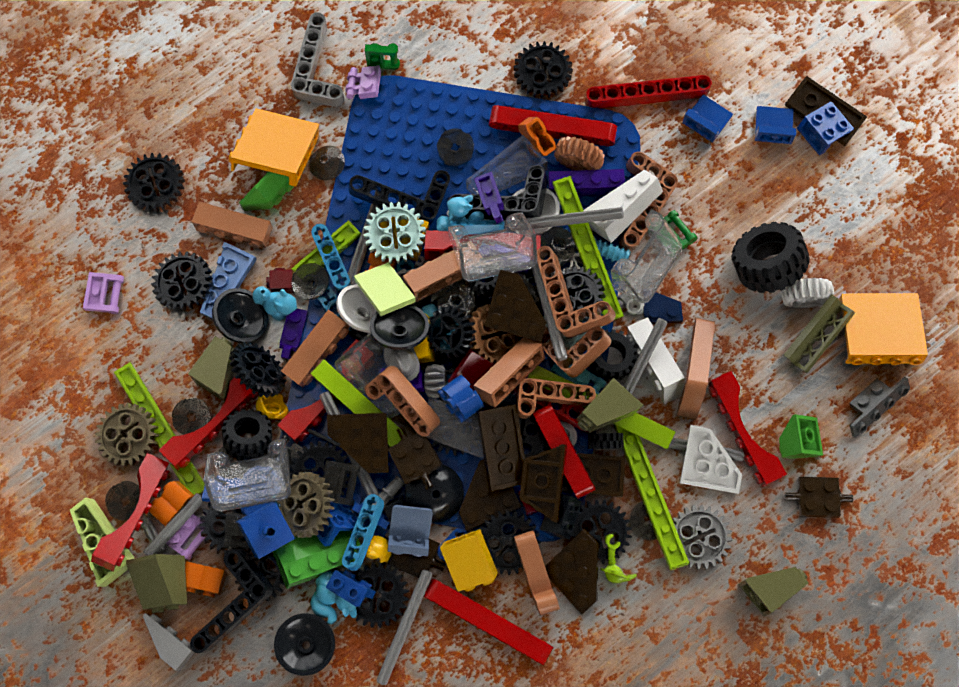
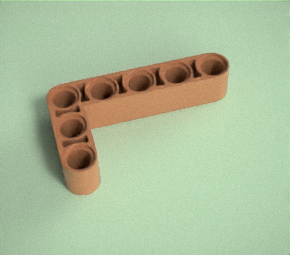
[619,152,678,251]
[536,246,616,338]
[677,318,715,420]
[536,326,611,378]

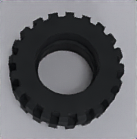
[731,222,810,293]

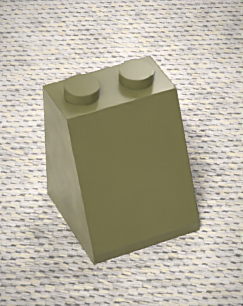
[188,336,234,402]
[575,378,643,433]
[126,554,187,613]
[738,567,809,616]

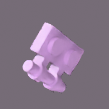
[345,65,381,99]

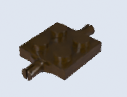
[388,427,442,490]
[785,477,853,518]
[384,536,446,578]

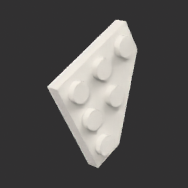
[680,425,742,494]

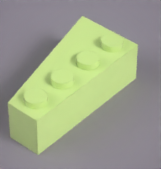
[70,498,134,587]

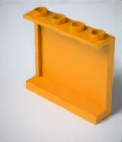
[229,108,319,187]
[839,293,928,365]

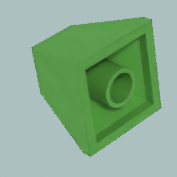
[779,414,823,459]

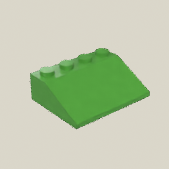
[273,531,360,589]

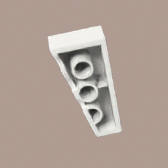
[584,170,663,243]
[626,317,685,404]

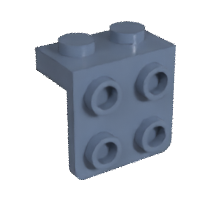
[388,505,433,557]

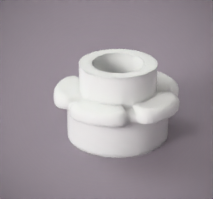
[626,297,644,315]

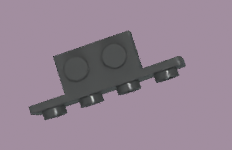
[850,377,910,438]

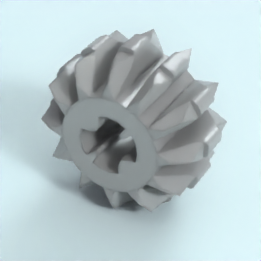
[424,364,447,398]

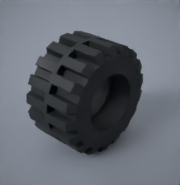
[588,329,637,382]
[222,409,272,462]

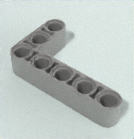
[291,12,344,107]

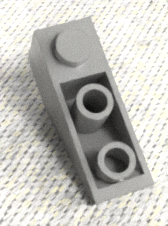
[143,613,195,671]

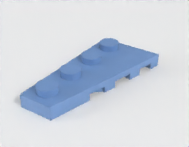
[200,242,257,320]

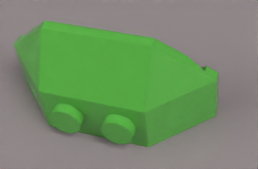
[239,172,294,211]

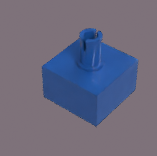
[236,502,295,559]

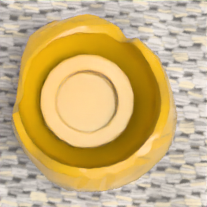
[255,394,289,420]
[366,535,391,564]

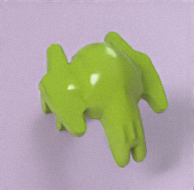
[600,534,637,584]

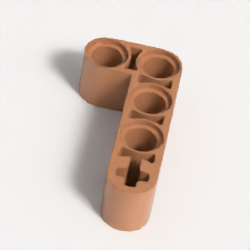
[365,366,440,437]
[515,378,596,419]
[514,530,560,616]

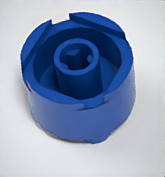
[437,375,484,423]

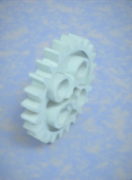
[364,202,426,264]

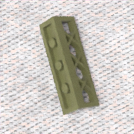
[784,294,855,373]

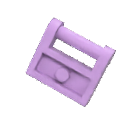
[83,272,124,314]
[166,514,205,561]

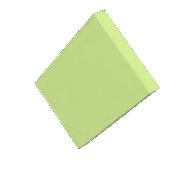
[354,262,416,316]

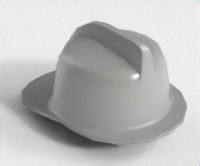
[384,348,420,381]

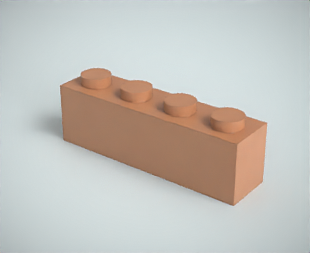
[192,202,273,248]
[403,241,482,302]
[281,309,350,387]
[473,337,545,408]

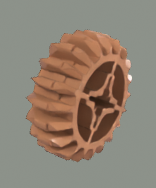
[554,137,605,171]

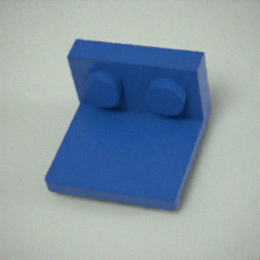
[682,95,733,143]
[797,102,854,156]
[755,106,796,144]
[316,502,357,546]

